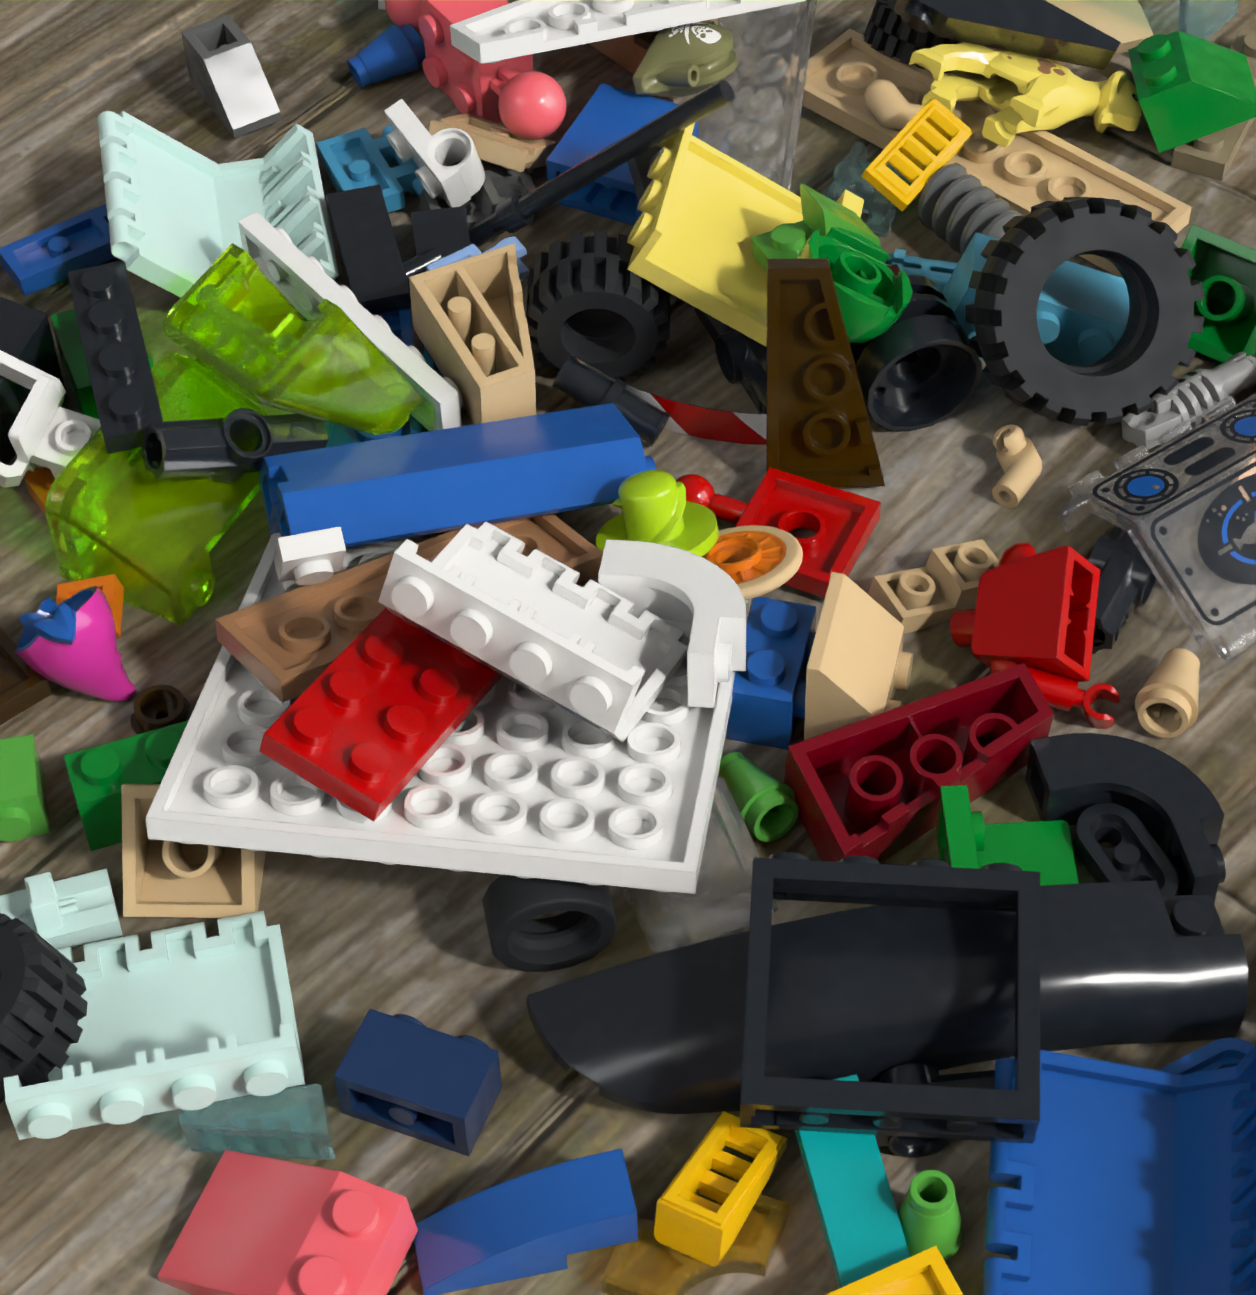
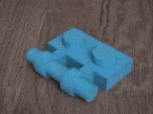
[316,125,425,213]

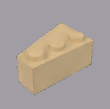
[409,243,536,424]

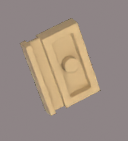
[428,113,558,174]

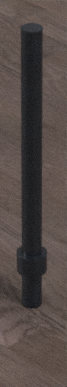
[468,80,735,247]

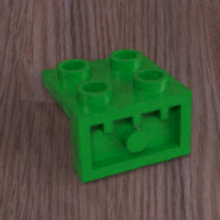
[936,785,1079,886]

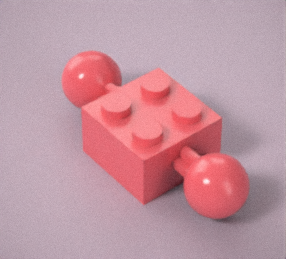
[385,0,566,140]

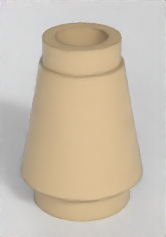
[1135,648,1200,738]

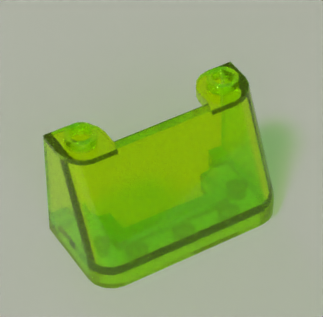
[162,243,423,435]
[45,352,269,626]

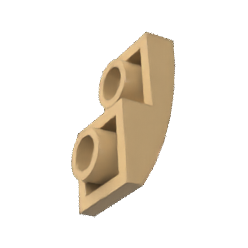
[868,539,999,634]

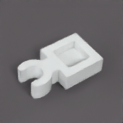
[274,527,346,593]

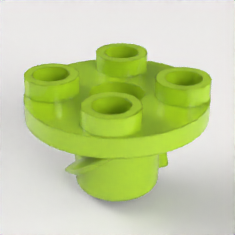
[596,470,719,557]

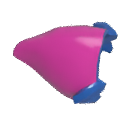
[15,586,136,702]

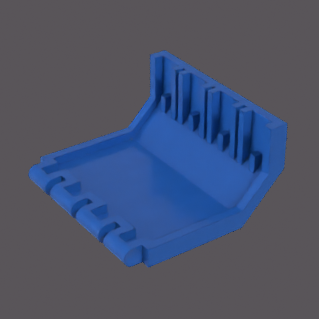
[982,1045,1256,1295]

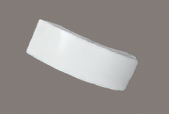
[598,539,746,708]

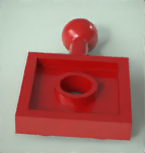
[676,467,881,598]

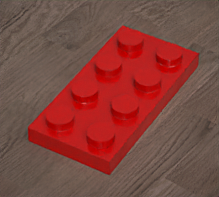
[259,607,503,822]

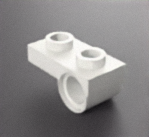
[384,99,485,208]

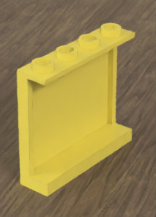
[627,123,864,347]

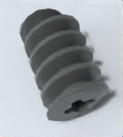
[918,163,1023,255]

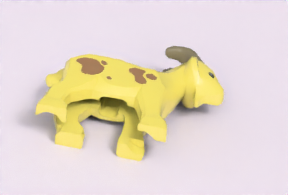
[909,42,1141,147]

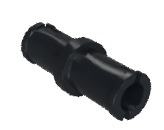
[552,355,671,447]

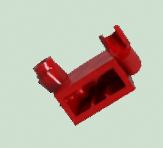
[950,542,1120,729]

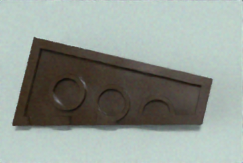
[766,258,885,487]

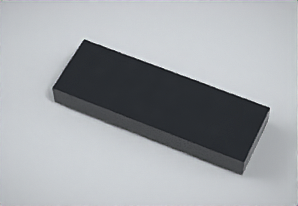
[326,184,411,315]

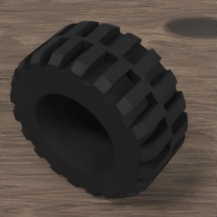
[965,197,1204,426]

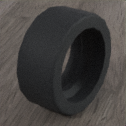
[482,875,617,972]

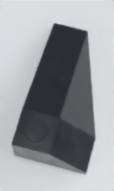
[893,0,1121,70]

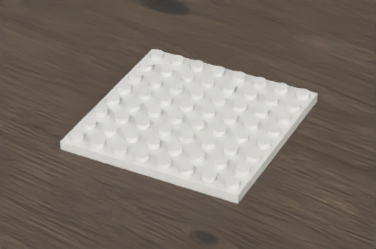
[145,533,751,894]

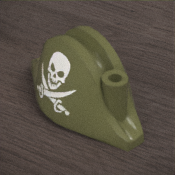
[633,20,739,97]

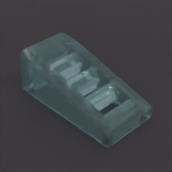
[179,1083,336,1160]

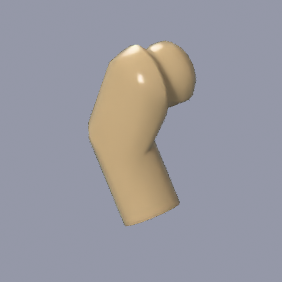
[864,79,923,130]
[992,424,1043,508]

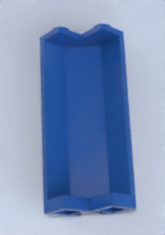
[258,403,656,548]

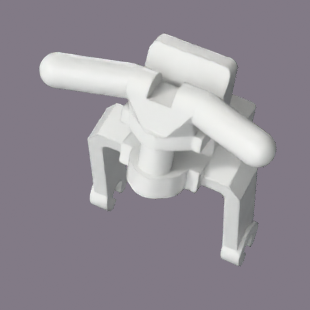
[0,350,126,549]

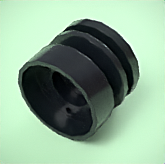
[850,275,982,431]

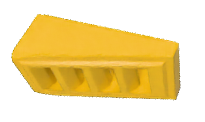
[861,99,972,212]
[654,1111,787,1267]

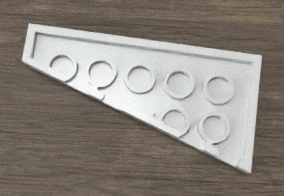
[450,0,806,64]

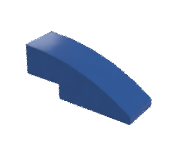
[414,1148,638,1295]

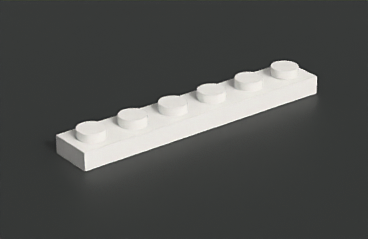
[238,212,463,431]

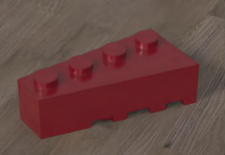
[784,663,1054,864]

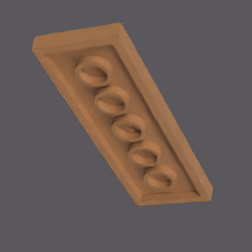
[215,514,603,703]

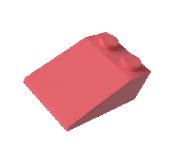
[157,1150,418,1295]

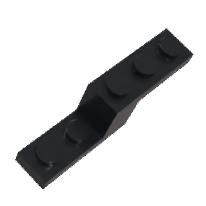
[67,261,163,454]

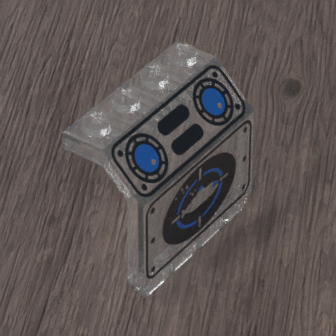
[1054,394,1256,660]

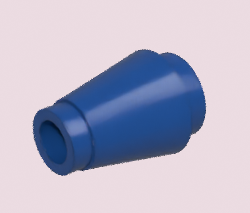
[347,24,426,88]

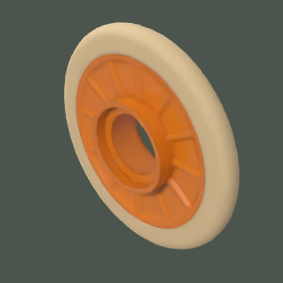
[702,525,803,600]

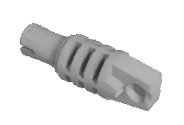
[1121,352,1256,450]

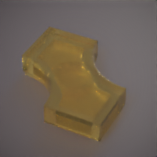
[601,1194,789,1295]

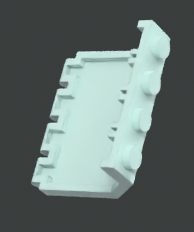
[97,111,339,321]
[3,910,305,1140]

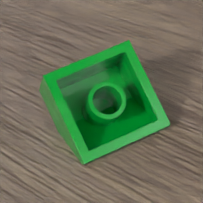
[1128,30,1256,153]
[1181,224,1256,363]

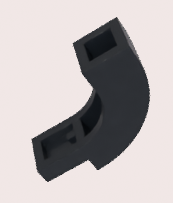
[1025,733,1226,903]

